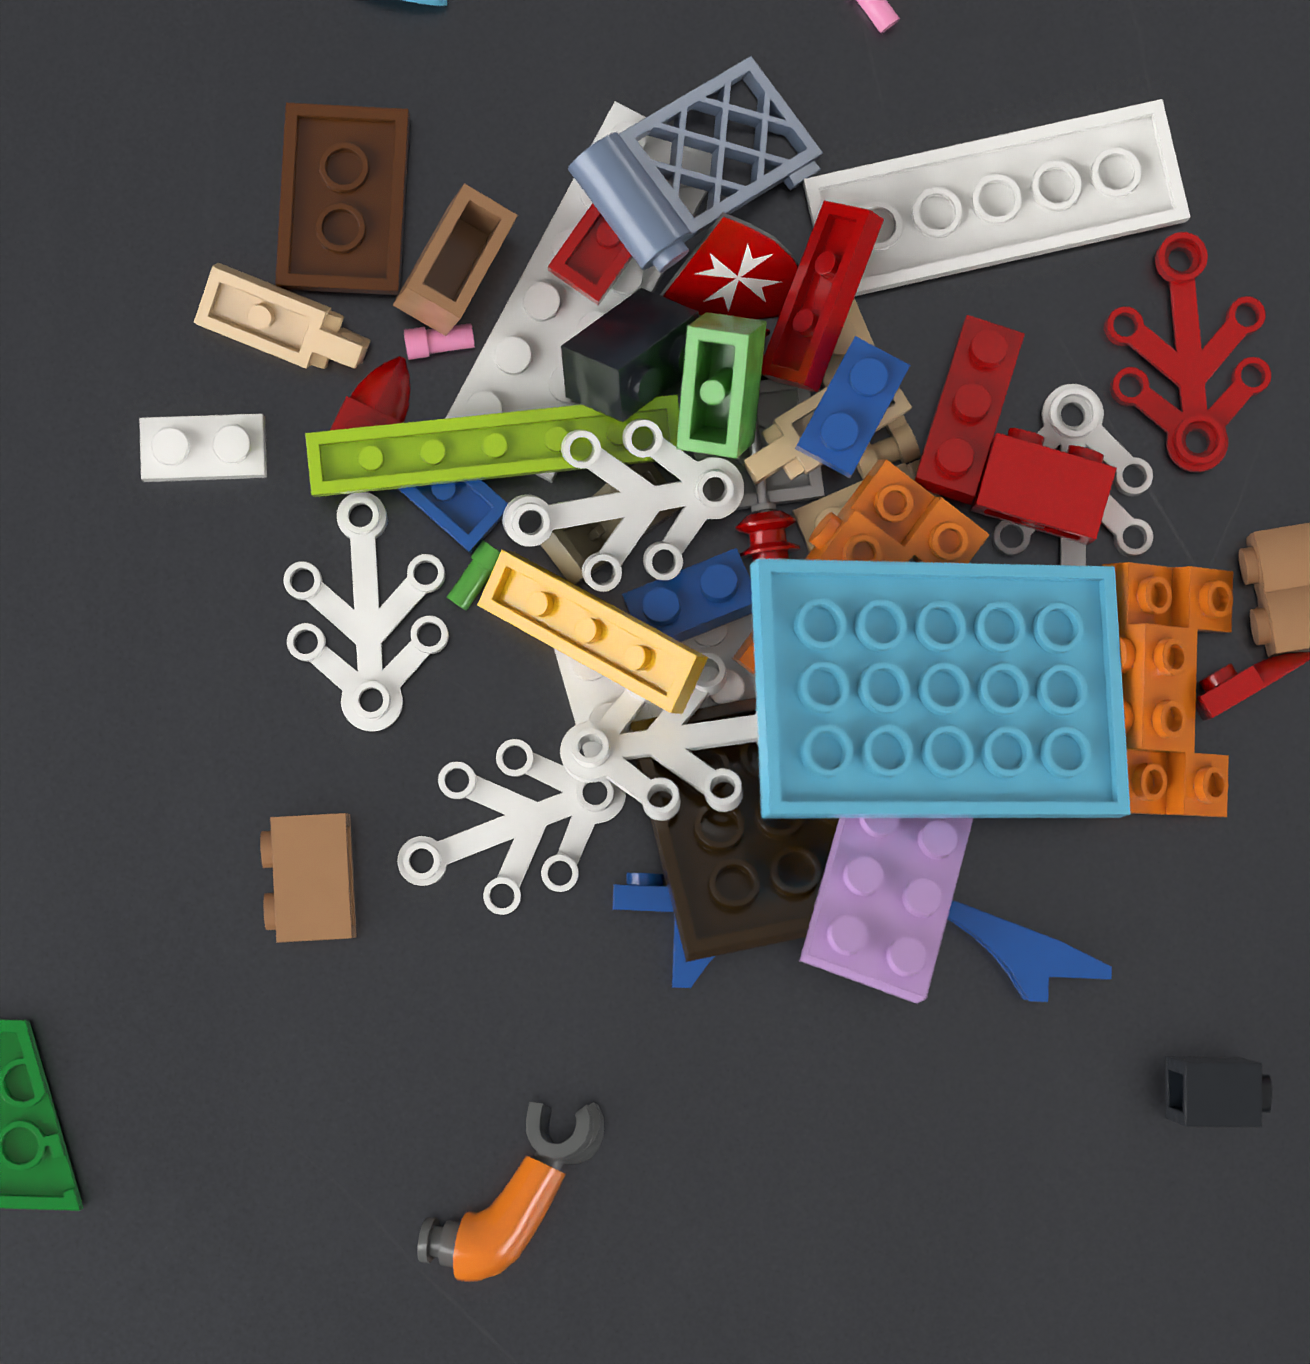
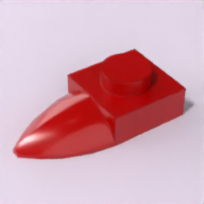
[330,356,411,431]
[1196,652,1310,721]

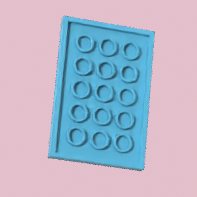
[750,559,1131,818]

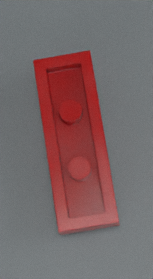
[761,200,884,393]
[914,315,1025,505]

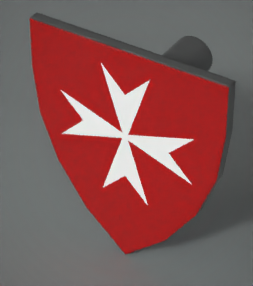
[660,212,799,319]

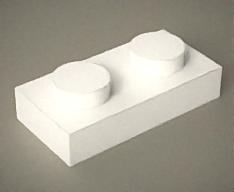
[139,414,267,482]

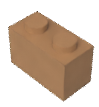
[393,183,518,336]
[260,813,357,943]

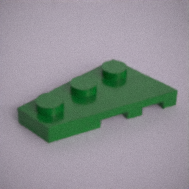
[0,1019,84,1211]

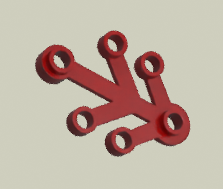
[1104,232,1272,472]

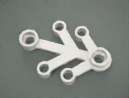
[991,384,1153,566]
[503,419,744,592]
[283,492,449,732]
[560,653,759,821]
[397,739,626,915]

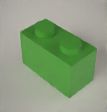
[676,312,767,458]

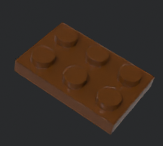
[275,103,410,295]

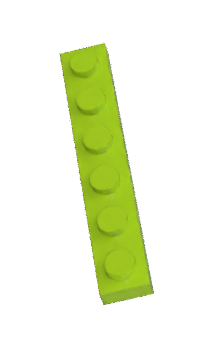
[305,395,684,497]

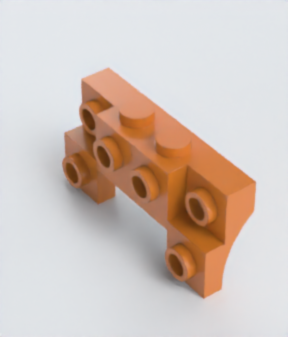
[732,459,990,676]
[1102,562,1233,817]

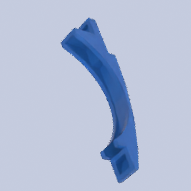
[613,873,1112,1002]

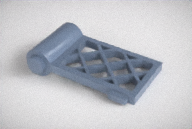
[568,56,823,273]

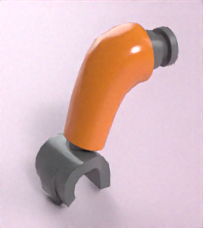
[417,1102,604,1282]

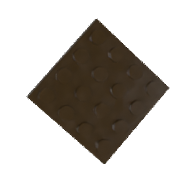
[629,697,839,962]

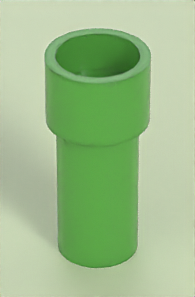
[447,540,500,611]

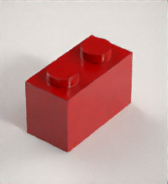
[970,428,1117,545]

